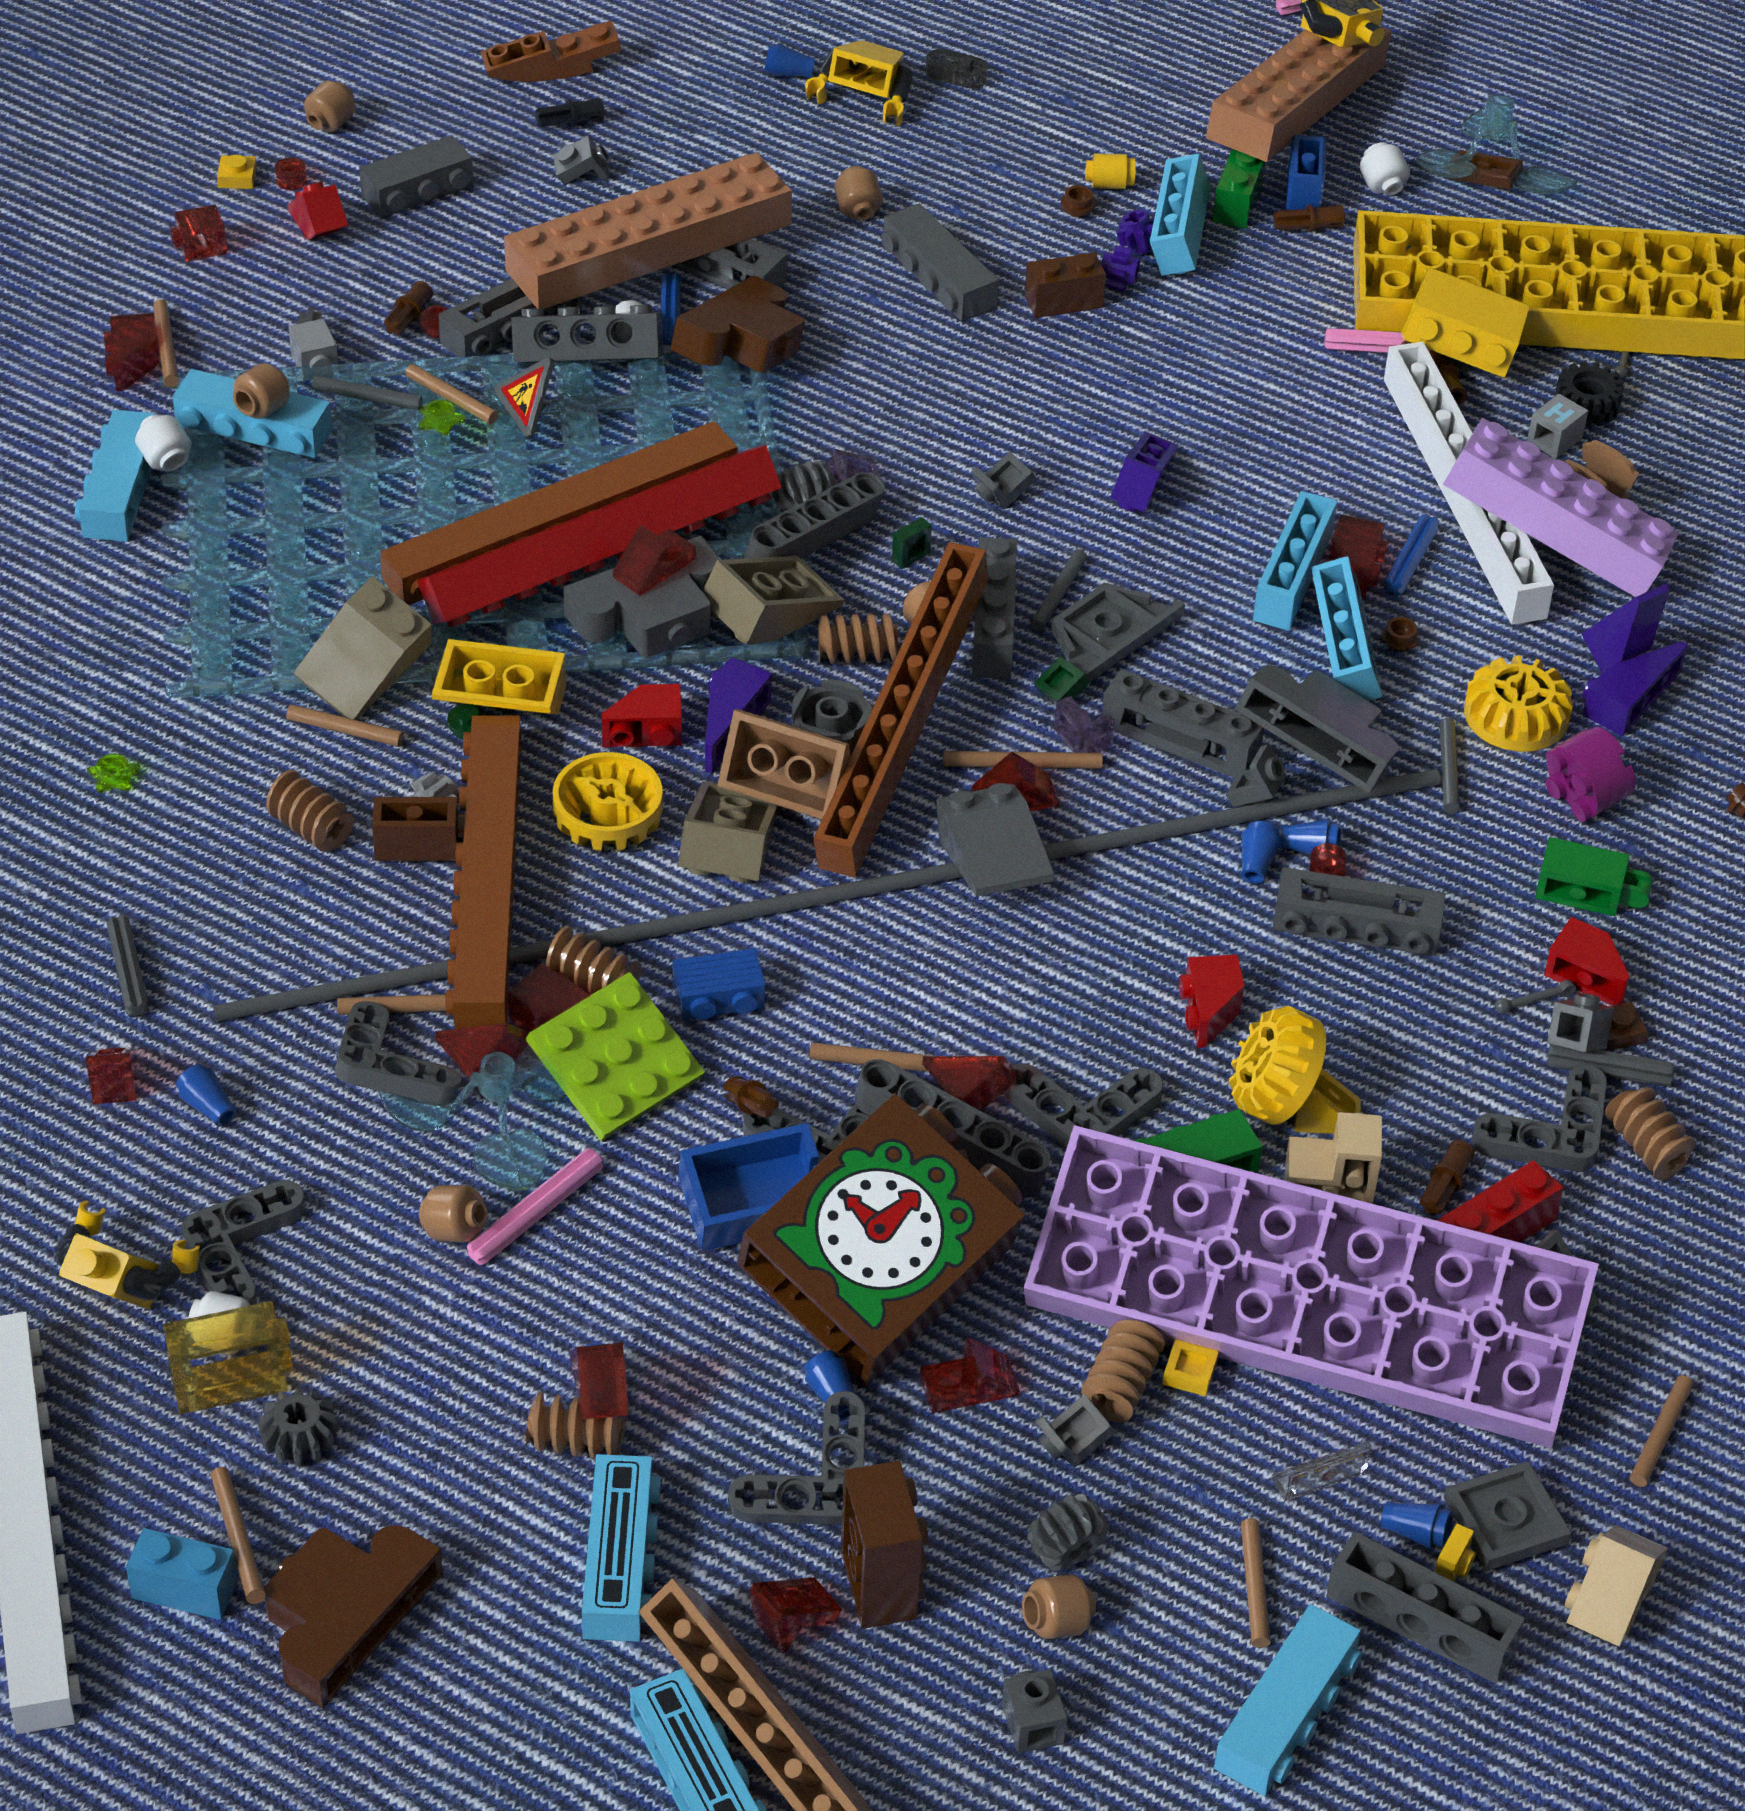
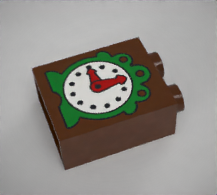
[737,1093,1025,1387]

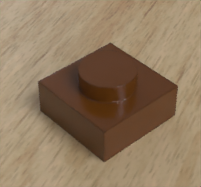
[1606,1002,1648,1051]

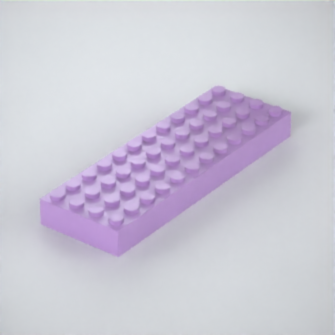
[1024,1125,1599,1448]

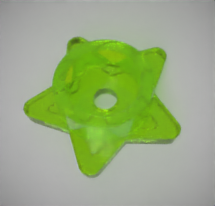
[418,399,466,436]
[87,754,140,793]

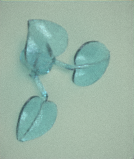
[1415,95,1578,194]
[379,1046,567,1191]

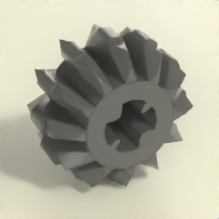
[772,461,836,513]
[258,1386,339,1467]
[1026,1494,1110,1571]

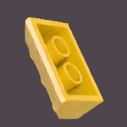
[1401,267,1530,378]
[432,639,566,714]

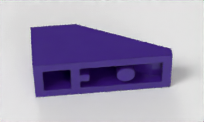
[1110,431,1179,512]
[1582,584,1670,673]
[1582,641,1688,736]
[705,657,772,774]

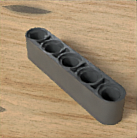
[744,472,886,559]
[854,1059,1051,1197]

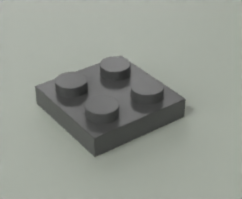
[1444,1461,1572,1571]

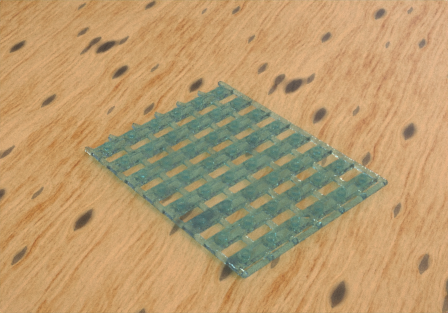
[159,345,810,698]

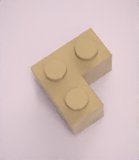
[1285,1112,1382,1204]
[1564,1525,1668,1647]

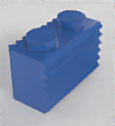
[1286,135,1327,210]
[672,948,765,1021]

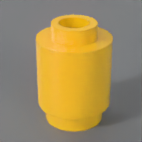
[1085,153,1136,189]

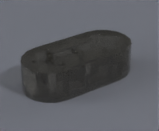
[925,49,988,89]

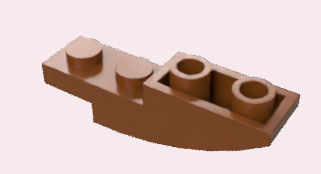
[480,20,622,82]

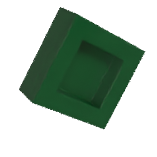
[892,517,932,569]
[1033,656,1090,710]

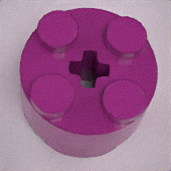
[1545,726,1636,822]

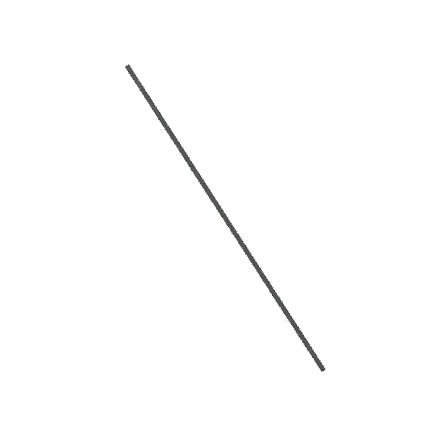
[213,769,1441,1022]

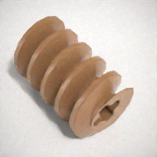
[818,614,898,664]
[266,770,355,852]
[546,926,642,996]
[1605,1087,1696,1181]
[1081,1320,1165,1423]
[525,1391,626,1460]

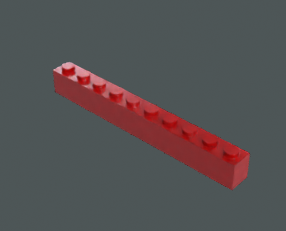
[417,445,782,628]

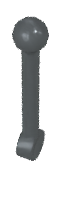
[1614,351,1630,379]
[1495,980,1576,1014]

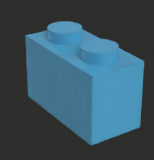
[126,1528,238,1620]

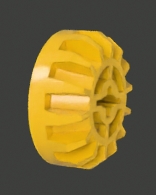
[1464,655,1573,752]
[553,752,663,852]
[1229,1006,1326,1125]

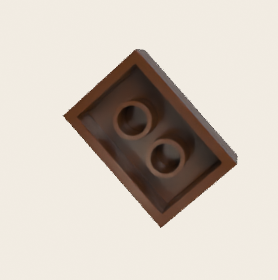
[840,1460,929,1629]

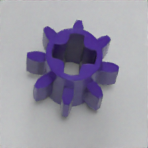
[1116,210,1155,254]
[1101,245,1141,291]

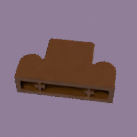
[670,275,805,373]
[264,1525,443,1708]

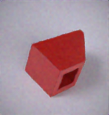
[287,182,348,240]
[601,684,682,747]
[1179,954,1244,1048]

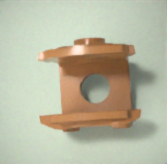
[1564,440,1639,500]

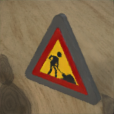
[494,357,554,438]

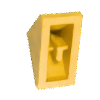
[1294,1069,1361,1134]

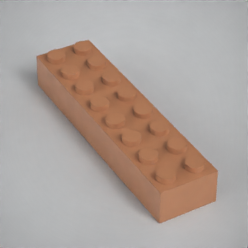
[1206,24,1392,162]
[504,152,792,309]

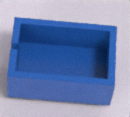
[678,1123,819,1251]

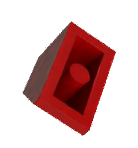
[1544,917,1630,1006]

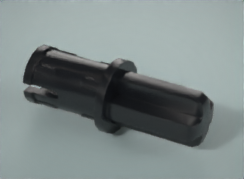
[535,98,605,127]

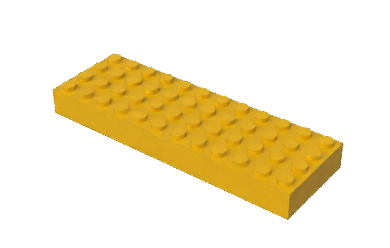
[1353,210,1745,359]

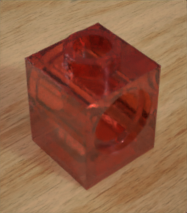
[170,204,227,262]

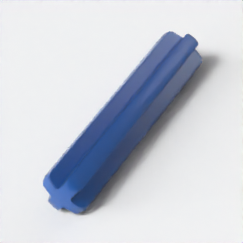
[661,272,681,352]
[1384,514,1439,596]

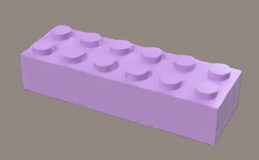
[1443,418,1679,597]

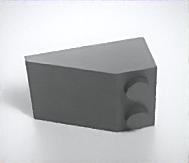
[937,783,1055,897]

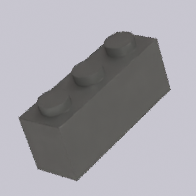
[359,135,474,218]

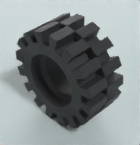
[1555,362,1624,427]

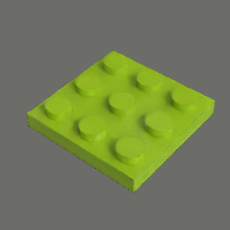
[526,972,705,1142]

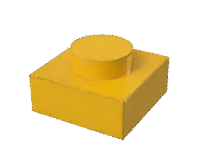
[217,155,257,189]
[1162,1339,1219,1396]
[1435,1523,1476,1582]

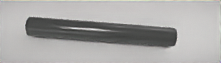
[312,375,423,411]
[1030,549,1087,632]
[1439,718,1460,814]

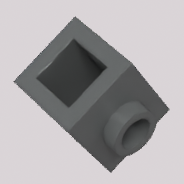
[1547,993,1614,1052]
[1002,1669,1067,1754]

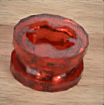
[274,157,307,191]
[1309,843,1347,877]

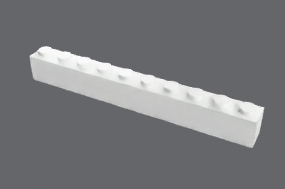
[1384,342,1554,625]
[0,1312,82,1734]

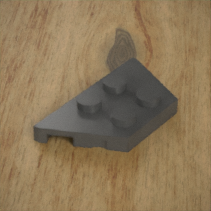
[1051,583,1185,682]

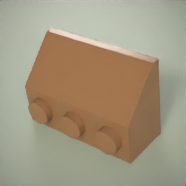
[717,709,851,819]

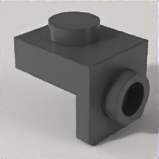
[553,135,611,185]
[971,451,1037,509]
[1226,744,1286,807]
[1035,1394,1116,1467]

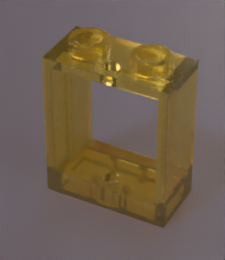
[163,1301,294,1415]

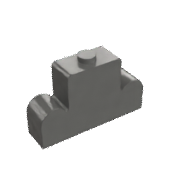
[564,535,719,658]
[1234,665,1399,794]

